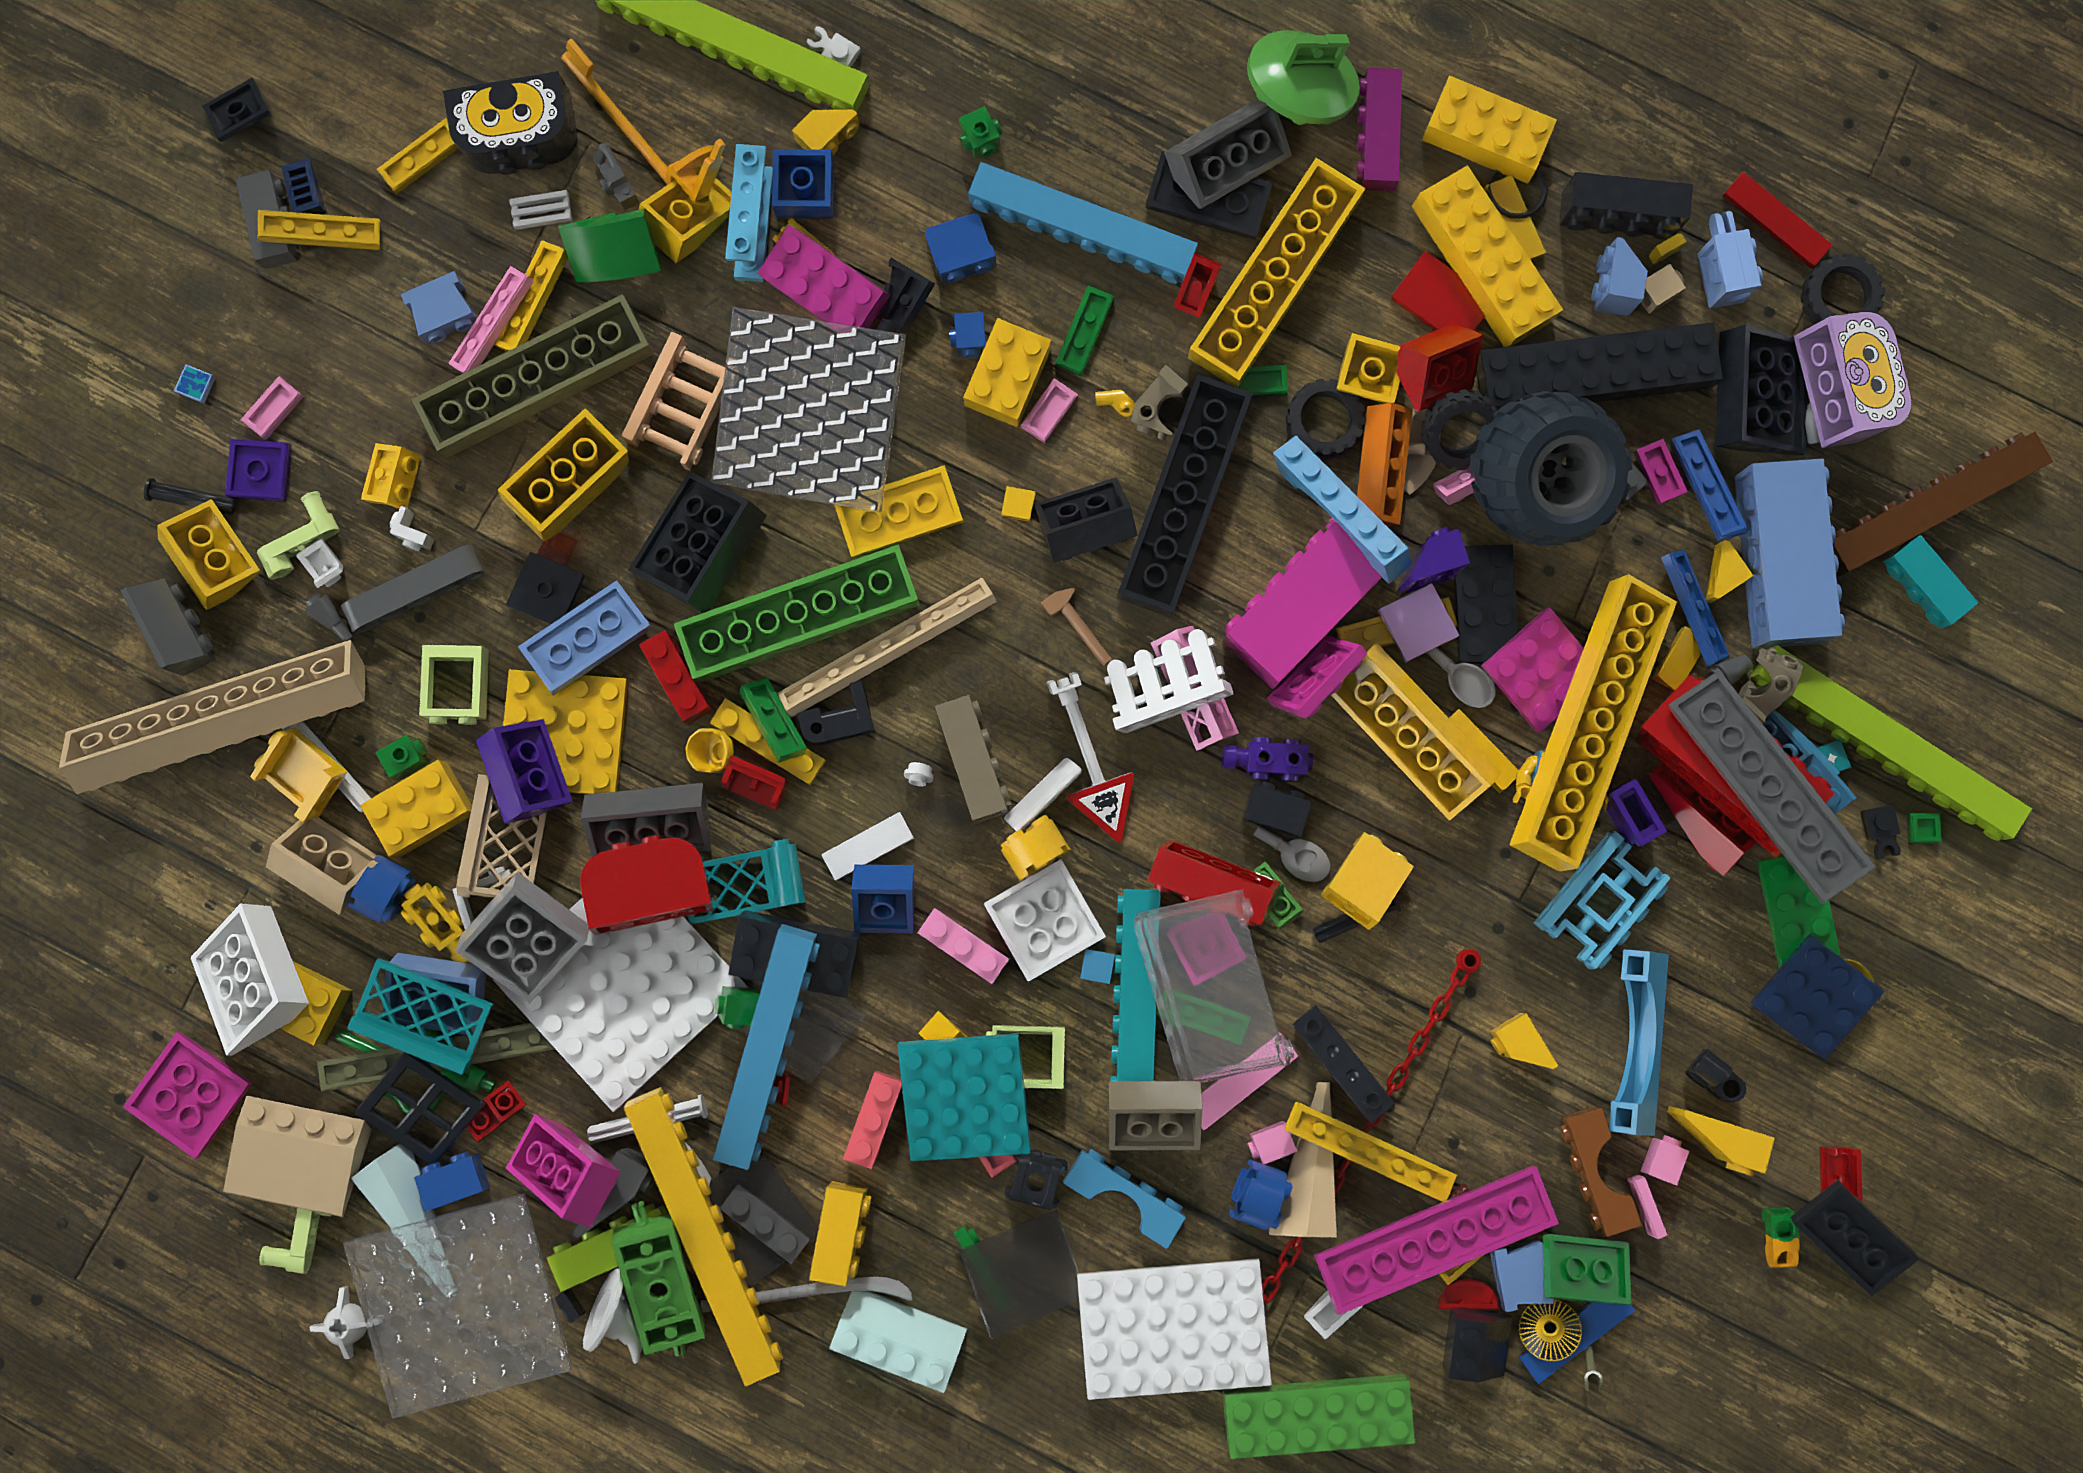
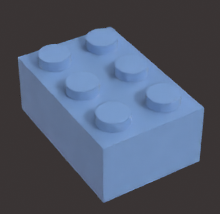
[383,953,486,1035]

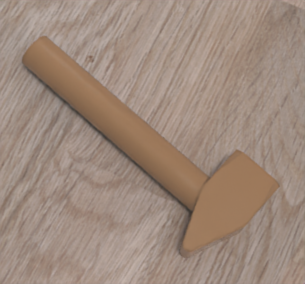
[1041,588,1112,666]

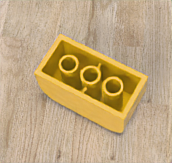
[497,408,629,541]

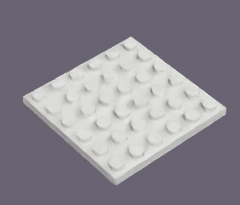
[493,898,749,1112]

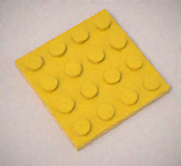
[503,669,628,794]

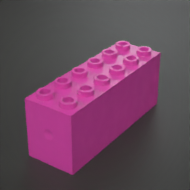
[1223,518,1382,689]

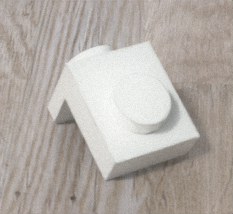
[390,506,435,552]
[296,538,343,588]

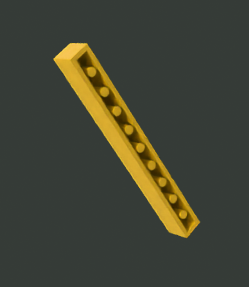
[624,1087,783,1387]

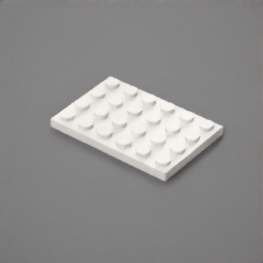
[1077,1259,1271,1400]

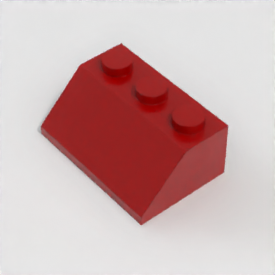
[1396,323,1483,412]

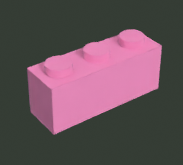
[918,908,1009,984]

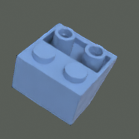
[1591,237,1648,317]

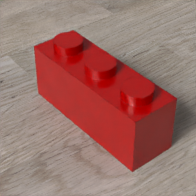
[639,630,714,725]

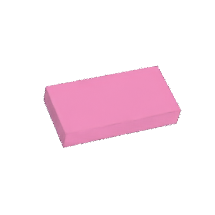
[241,376,304,440]
[1021,378,1078,443]
[1627,1175,1668,1239]

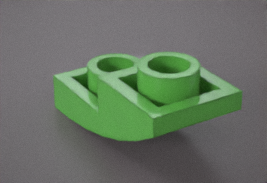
[1253,862,1303,930]

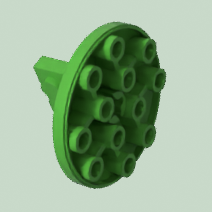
[1247,30,1360,125]

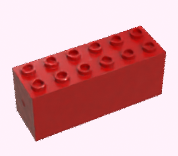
[1635,675,1835,858]

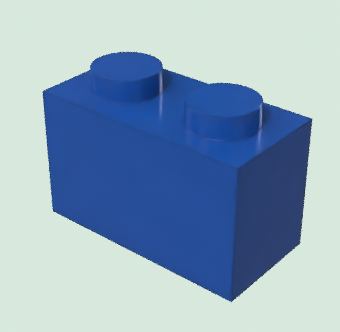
[414,1151,490,1212]

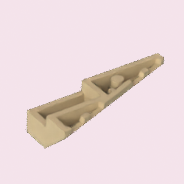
[1269,1082,1337,1237]

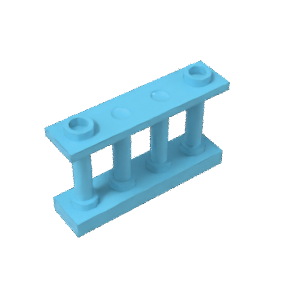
[725,144,773,282]

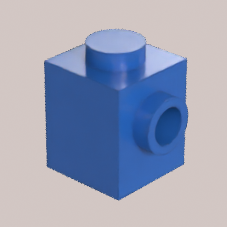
[950,312,986,359]

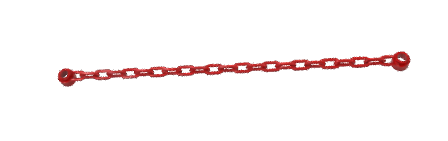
[1262,949,1481,1304]

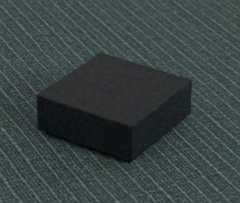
[554,1288,586,1323]

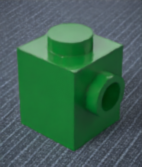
[375,734,429,780]
[715,986,760,1029]

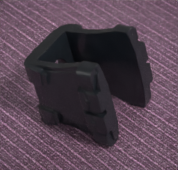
[1005,1149,1068,1210]

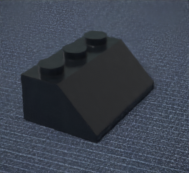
[1034,477,1138,562]

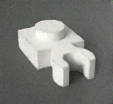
[807,26,861,67]

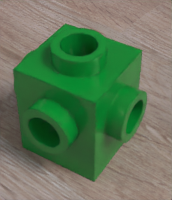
[959,106,1003,159]

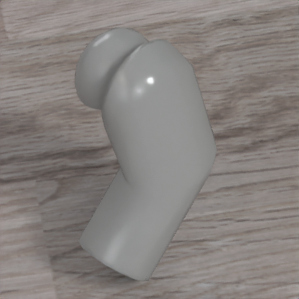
[1805,403,1820,444]

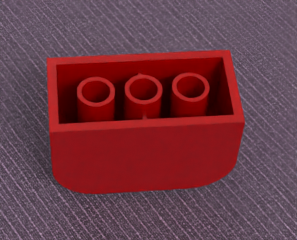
[580,836,714,936]

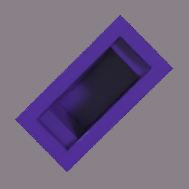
[1606,779,1667,847]

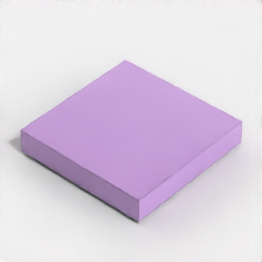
[1378,583,1459,663]

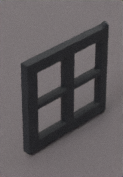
[354,1052,485,1165]

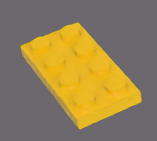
[834,465,963,559]

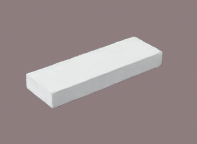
[821,812,914,881]

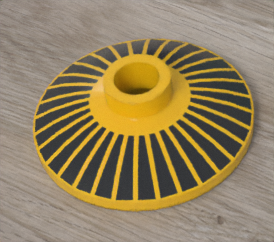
[1519,1299,1582,1361]

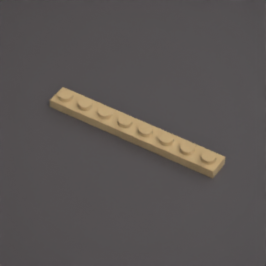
[777,578,997,718]

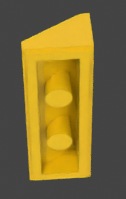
[1449,709,1519,793]

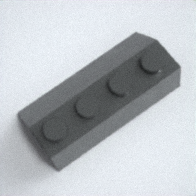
[1164,100,1292,209]
[581,783,711,857]

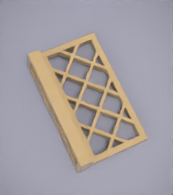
[456,774,547,898]

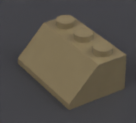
[1108,1081,1203,1150]

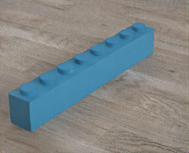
[968,162,1198,284]
[713,924,820,1170]

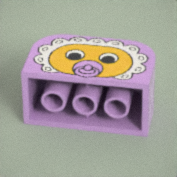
[1794,312,1911,448]

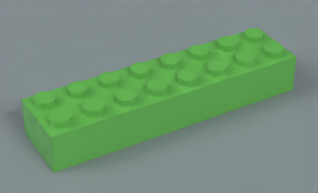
[673,544,920,684]

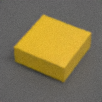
[1649,233,1686,264]
[1001,486,1035,522]

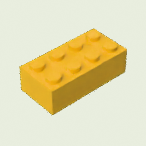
[1422,75,1557,184]

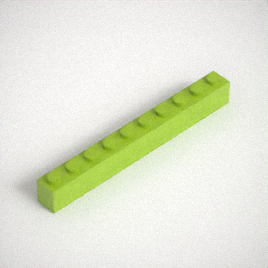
[596,0,870,112]
[1750,645,2032,841]

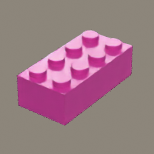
[757,225,891,340]
[506,1114,621,1228]

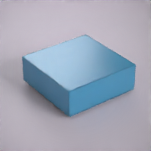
[1080,949,1115,984]

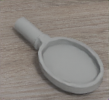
[1426,648,1495,708]
[1253,825,1330,882]

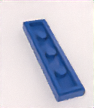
[1670,429,1748,543]
[1661,549,1730,666]
[1519,1302,1635,1384]

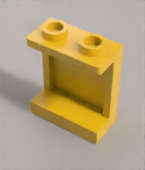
[250,727,348,822]
[1320,832,1414,930]

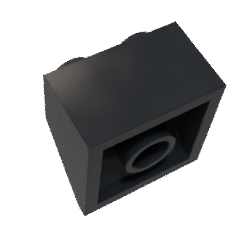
[1442,1308,1512,1383]

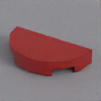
[1438,1277,1500,1310]

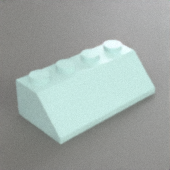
[829,1291,967,1393]

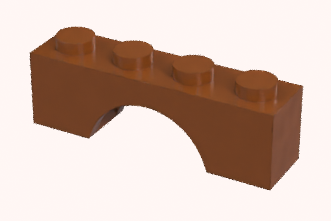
[1560,1106,1642,1237]

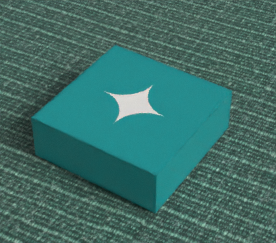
[1817,739,1851,771]

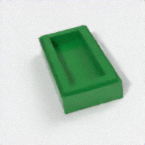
[1231,365,1288,397]

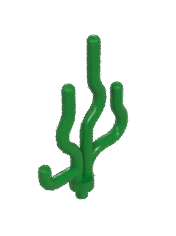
[335,1025,496,1118]

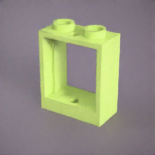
[419,645,489,725]
[986,1025,1065,1089]

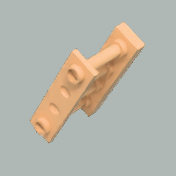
[622,331,740,471]

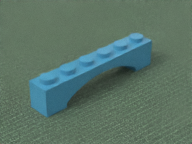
[1273,436,1412,584]
[1609,949,1669,1136]

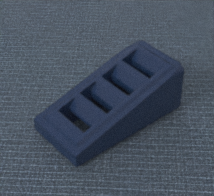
[282,158,327,215]

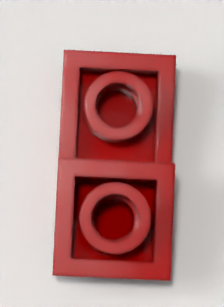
[466,1080,527,1142]

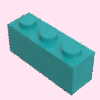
[1883,535,1979,629]

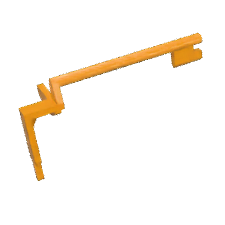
[561,38,725,202]

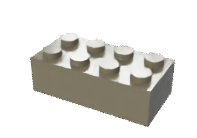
[935,695,1011,824]

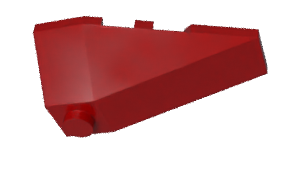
[1649,764,1757,876]

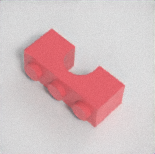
[843,1071,902,1169]

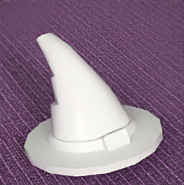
[583,1268,642,1364]

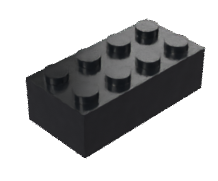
[1559,172,1693,240]
[728,910,861,998]

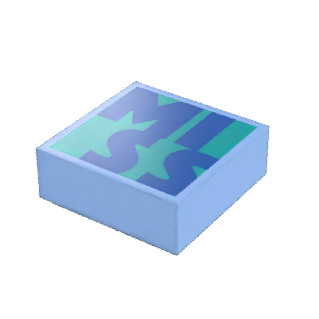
[174,365,216,403]

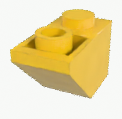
[792,109,860,155]

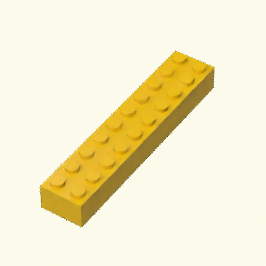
[1510,574,1677,872]

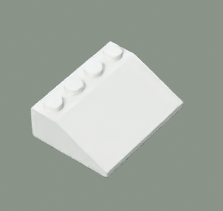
[191,903,309,1056]

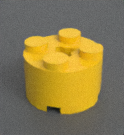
[1001,815,1071,881]

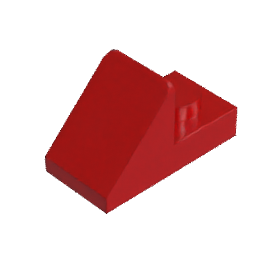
[1173,253,1222,318]

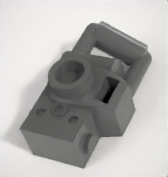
[593,143,639,210]

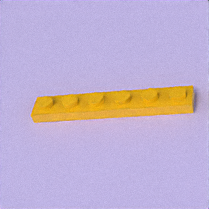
[1284,1102,1457,1202]

